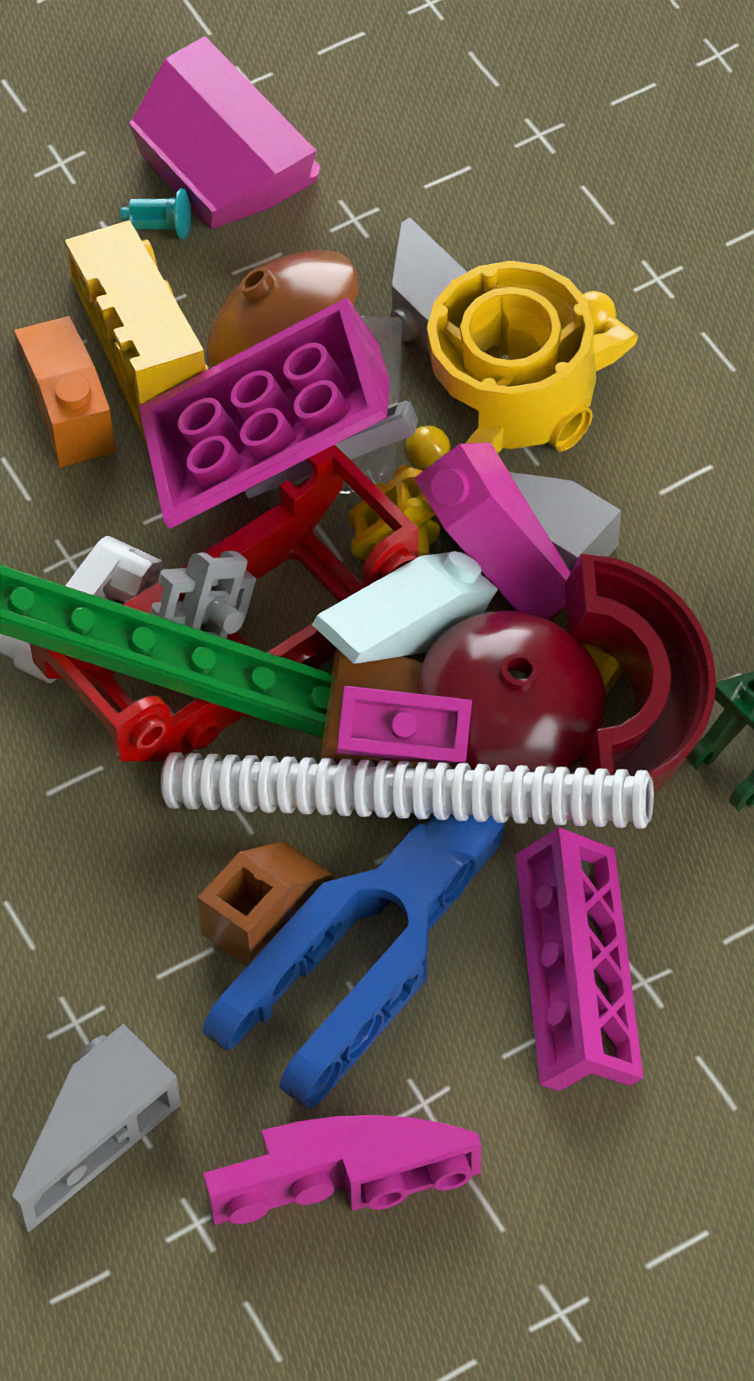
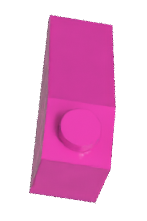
[414,443,571,621]

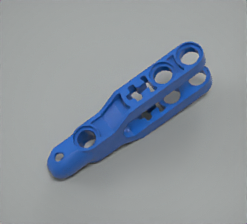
[202,814,505,1109]

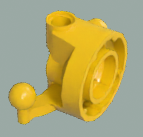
[404,261,638,471]

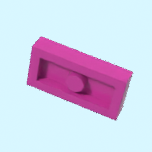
[337,686,472,766]

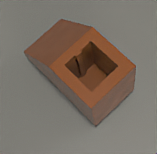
[197,840,333,967]

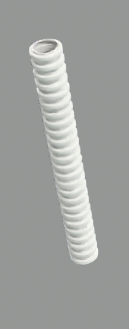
[161,752,654,829]

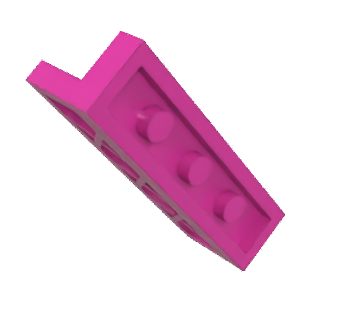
[516,827,644,1091]

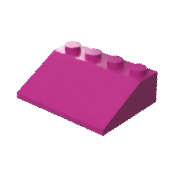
[139,297,390,529]

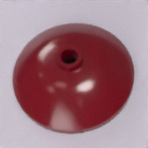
[417,611,606,773]

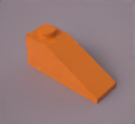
[14,316,116,468]

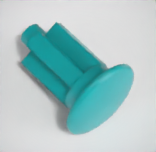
[120,188,192,240]

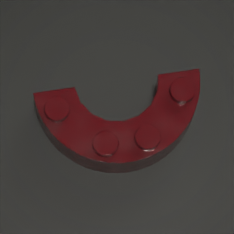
[565,553,716,794]

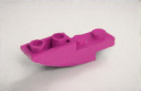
[203,1115,481,1225]

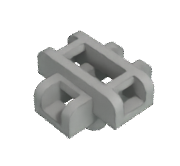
[150,551,256,639]

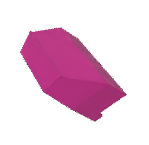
[129,36,320,230]

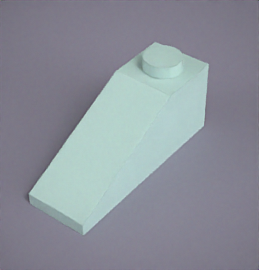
[312,551,497,664]

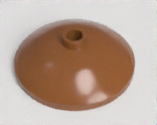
[206,250,360,368]

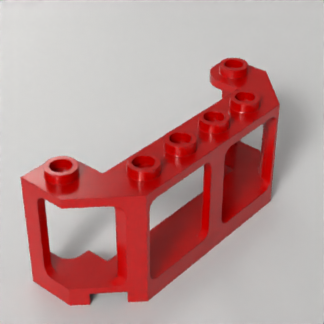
[29,445,419,762]

